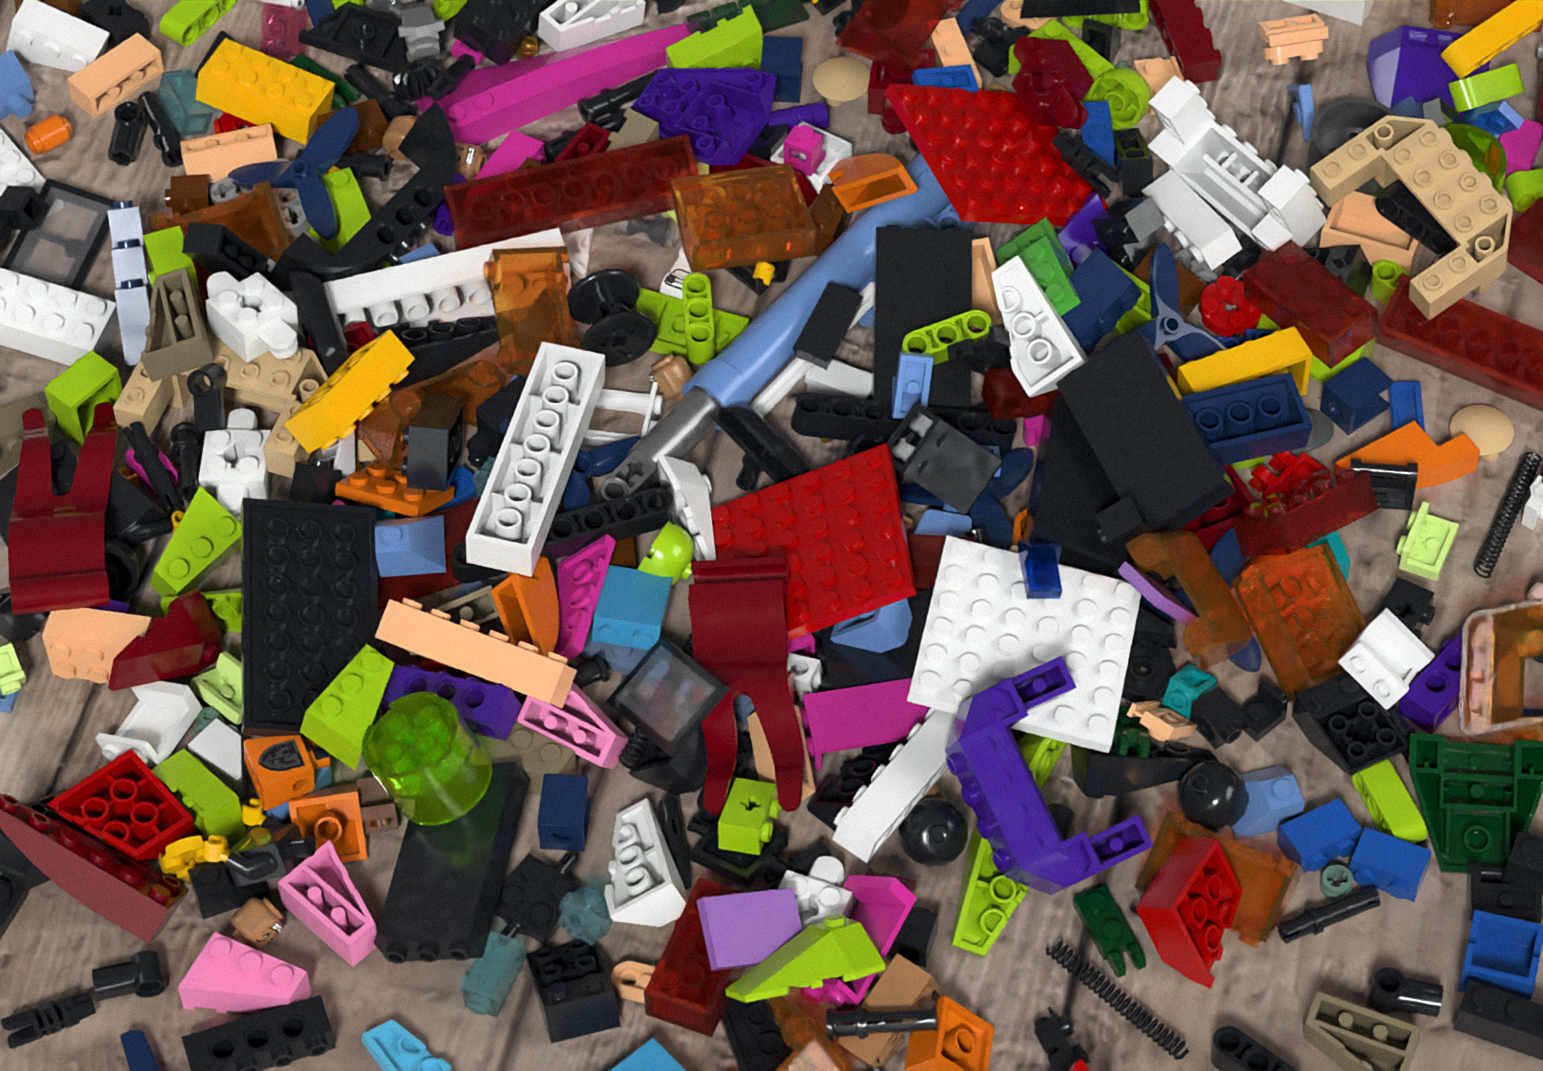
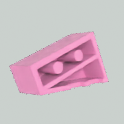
[515,682,629,770]
[278,840,377,967]
[178,932,311,1016]

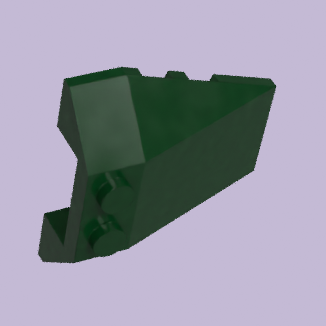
[1408,733,1543,874]

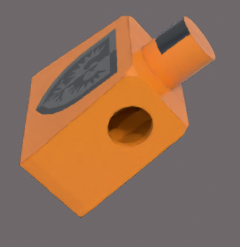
[243,735,330,811]

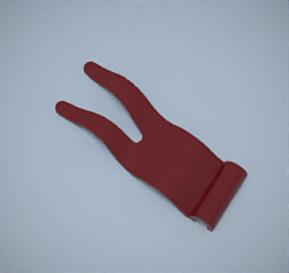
[8,402,117,615]
[688,556,805,815]

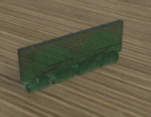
[686,0,809,35]

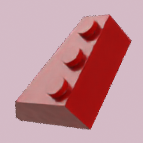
[46,748,195,860]
[1136,838,1243,989]

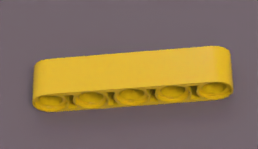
[1440,0,1543,79]

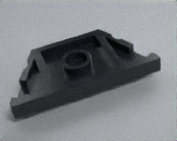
[298,2,406,73]

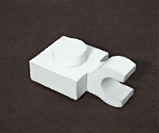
[1521,475,1543,530]

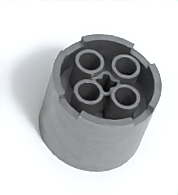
[1305,98,1398,212]

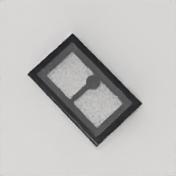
[1,178,118,291]
[606,636,729,757]

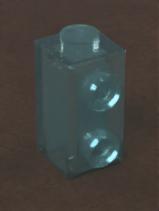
[157,69,214,136]
[460,931,526,1017]

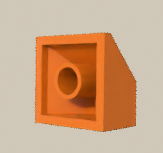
[288,783,368,865]
[904,995,995,1071]

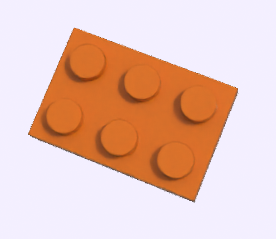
[335,463,454,517]

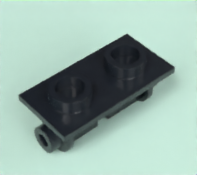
[1034,1007,1090,1071]

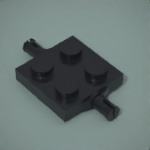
[687,817,792,888]
[495,852,586,948]

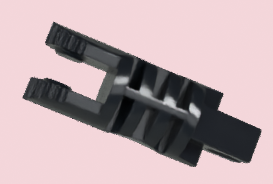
[1051,133,1123,199]
[1,992,96,1048]

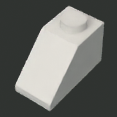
[188,718,246,799]

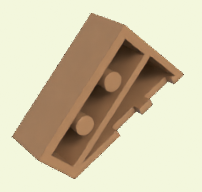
[836,953,944,1071]

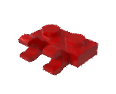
[1249,451,1329,517]

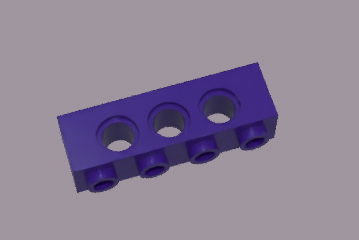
[1399,610,1516,734]
[381,665,522,741]

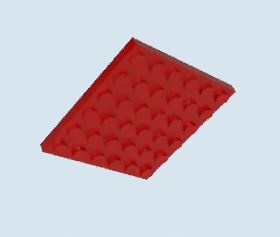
[884,84,1108,226]
[710,443,917,641]

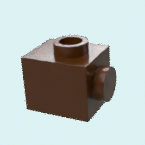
[165,174,211,220]

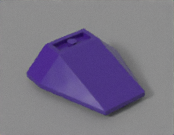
[1366,25,1491,119]
[630,68,777,166]

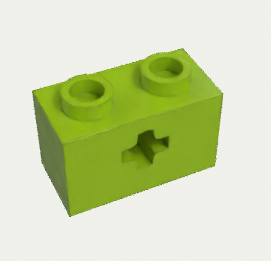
[718,777,781,855]

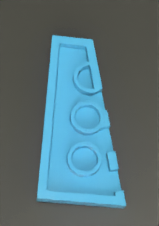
[361,1019,451,1071]

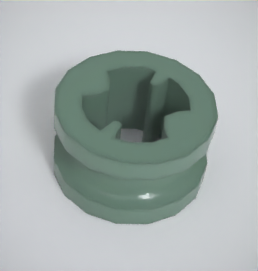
[1320,865,1353,900]

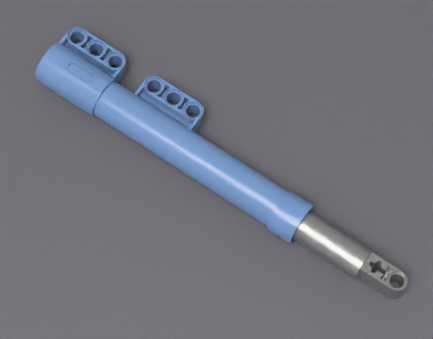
[596,153,980,504]

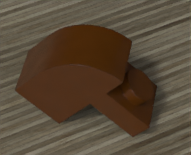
[356,774,399,834]

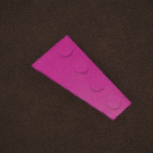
[553,534,616,660]

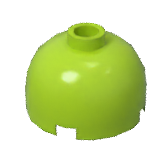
[1088,67,1151,130]
[637,520,695,586]

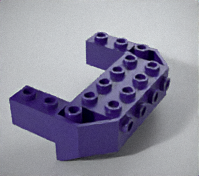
[945,656,1154,895]

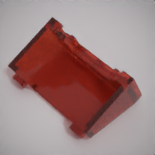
[835,0,963,72]

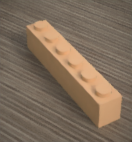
[375,598,577,708]

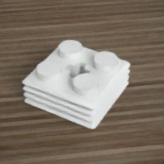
[770,121,852,194]

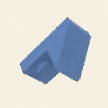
[892,352,933,419]

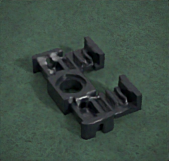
[947,326,1016,380]

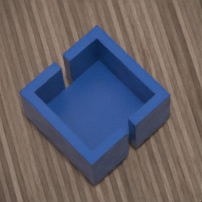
[1458,910,1543,1001]

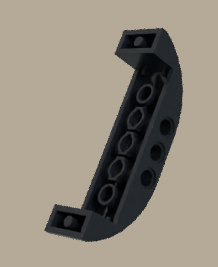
[266,102,456,291]

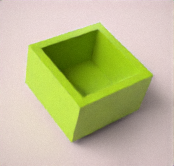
[44,350,123,448]

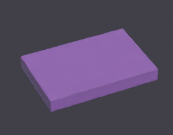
[697,888,803,971]

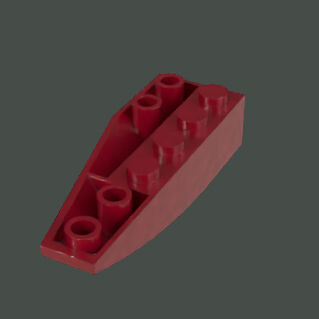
[0,794,188,944]

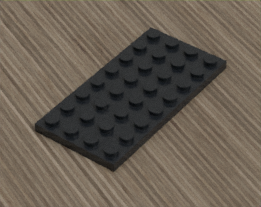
[241,498,382,744]

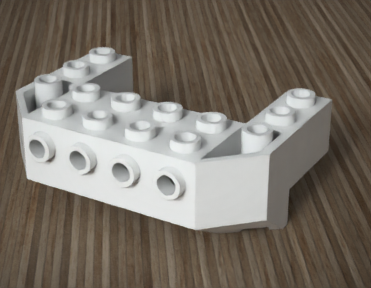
[1147,75,1327,256]

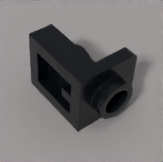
[1221,234,1262,284]
[1240,680,1288,742]

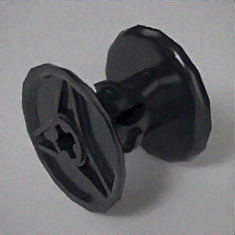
[565,269,657,367]

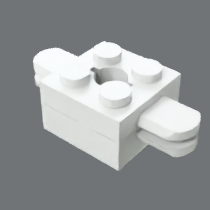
[205,271,299,363]
[198,408,273,521]
[778,856,853,930]

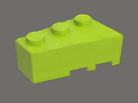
[151,748,247,845]

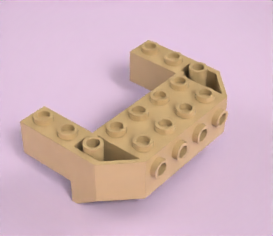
[1310,115,1513,320]
[113,323,328,478]

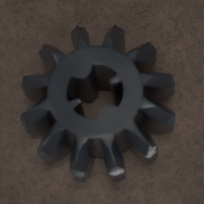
[392,58,442,102]

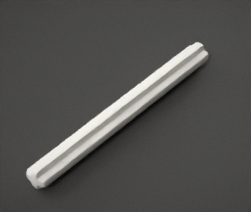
[749,282,873,417]

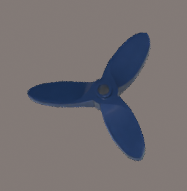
[228,107,360,240]
[1103,243,1227,363]
[898,449,1034,551]
[1139,525,1262,672]

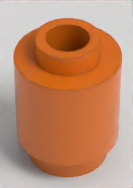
[24,114,72,155]

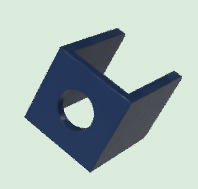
[760,36,803,103]
[1320,357,1393,436]
[537,774,591,851]

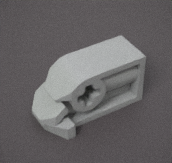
[398,5,445,59]

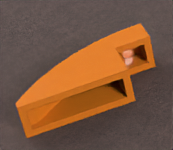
[827,153,918,213]
[1332,421,1480,489]
[491,556,559,657]

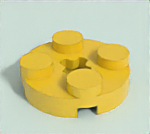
[158,835,230,882]

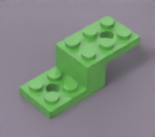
[994,217,1081,316]

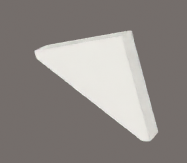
[560,213,595,279]

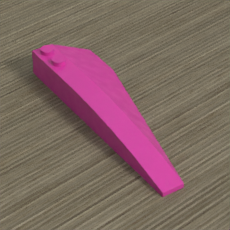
[414,19,711,145]

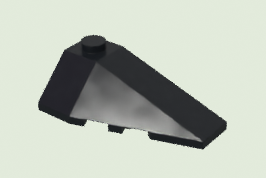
[372,316,512,388]
[629,689,708,795]
[807,740,908,831]
[1070,741,1220,799]

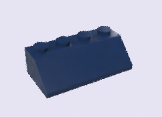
[1061,248,1142,357]
[1182,372,1313,466]

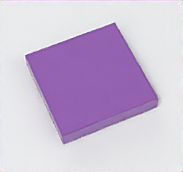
[1118,561,1200,628]

